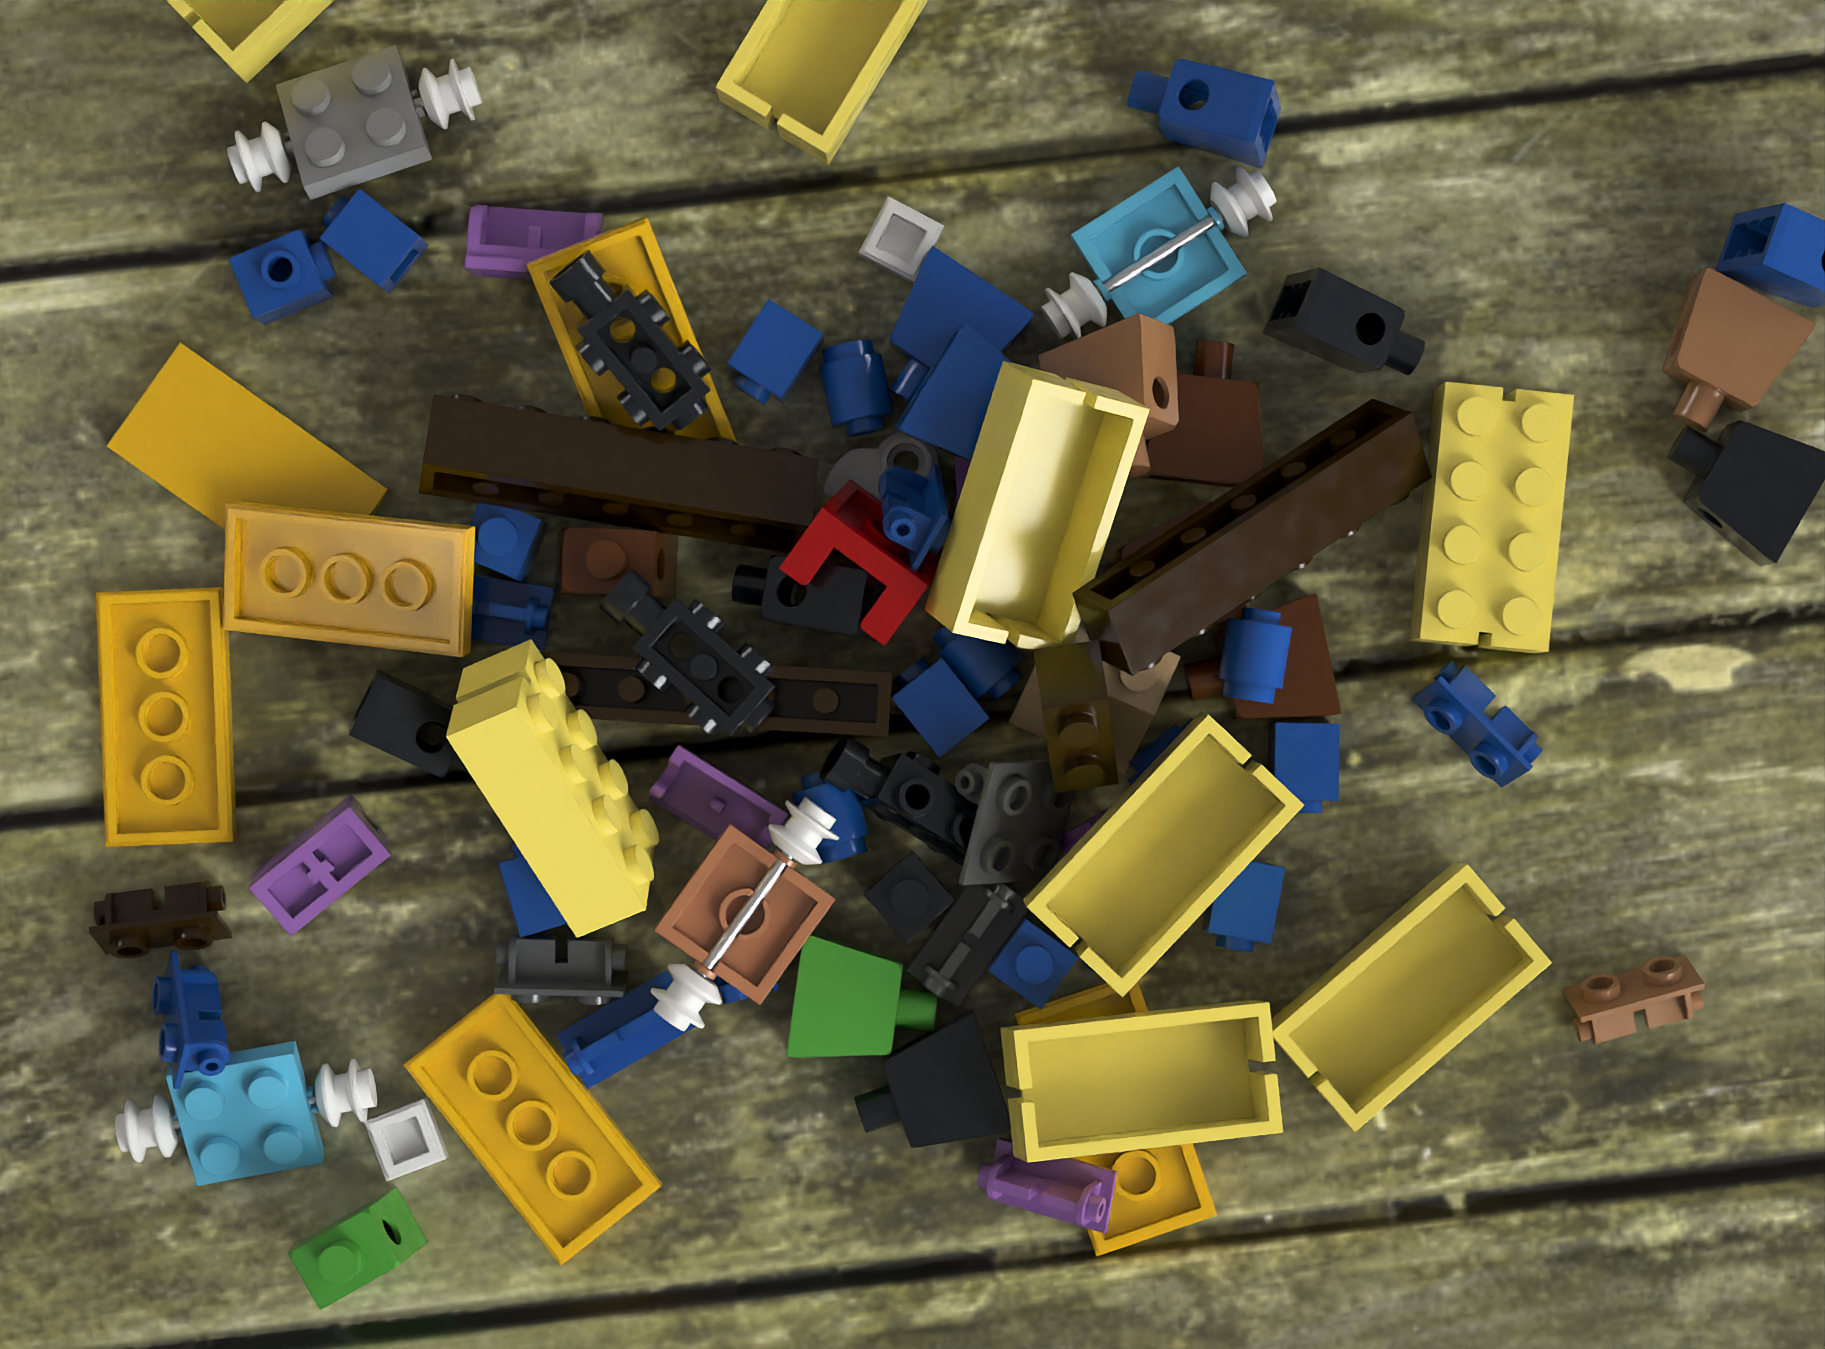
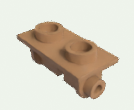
[1562,954,1706,1045]

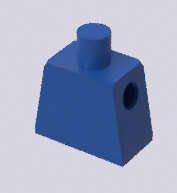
[1128,59,1281,169]
[1715,203,1825,307]
[889,246,1034,404]
[894,323,1012,462]

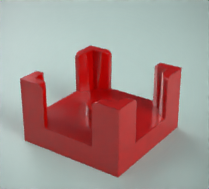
[779,479,944,646]

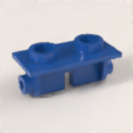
[878,464,951,571]
[471,575,555,651]
[1411,660,1543,788]
[152,951,230,1089]
[556,970,697,1089]

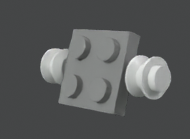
[227,45,483,200]

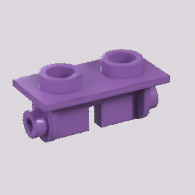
[977,1137,1118,1233]

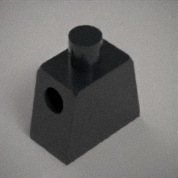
[1263,268,1425,376]
[1667,420,1825,566]
[732,555,887,642]
[349,669,469,778]
[854,1009,1011,1148]

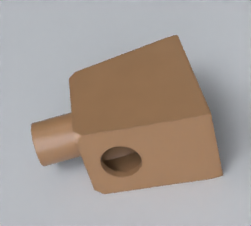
[1662,267,1816,432]
[1038,313,1179,479]

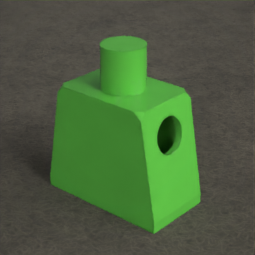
[786,932,938,1058]
[288,1187,428,1310]

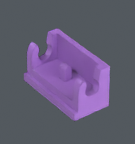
[465,204,603,280]
[648,745,790,848]
[249,794,391,936]

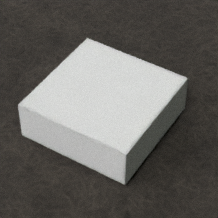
[859,197,944,284]
[364,1097,449,1182]

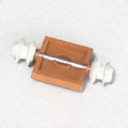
[650,797,839,1031]

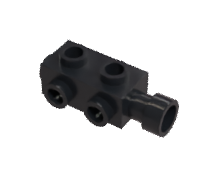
[549,250,712,431]
[599,569,777,737]
[819,735,978,866]

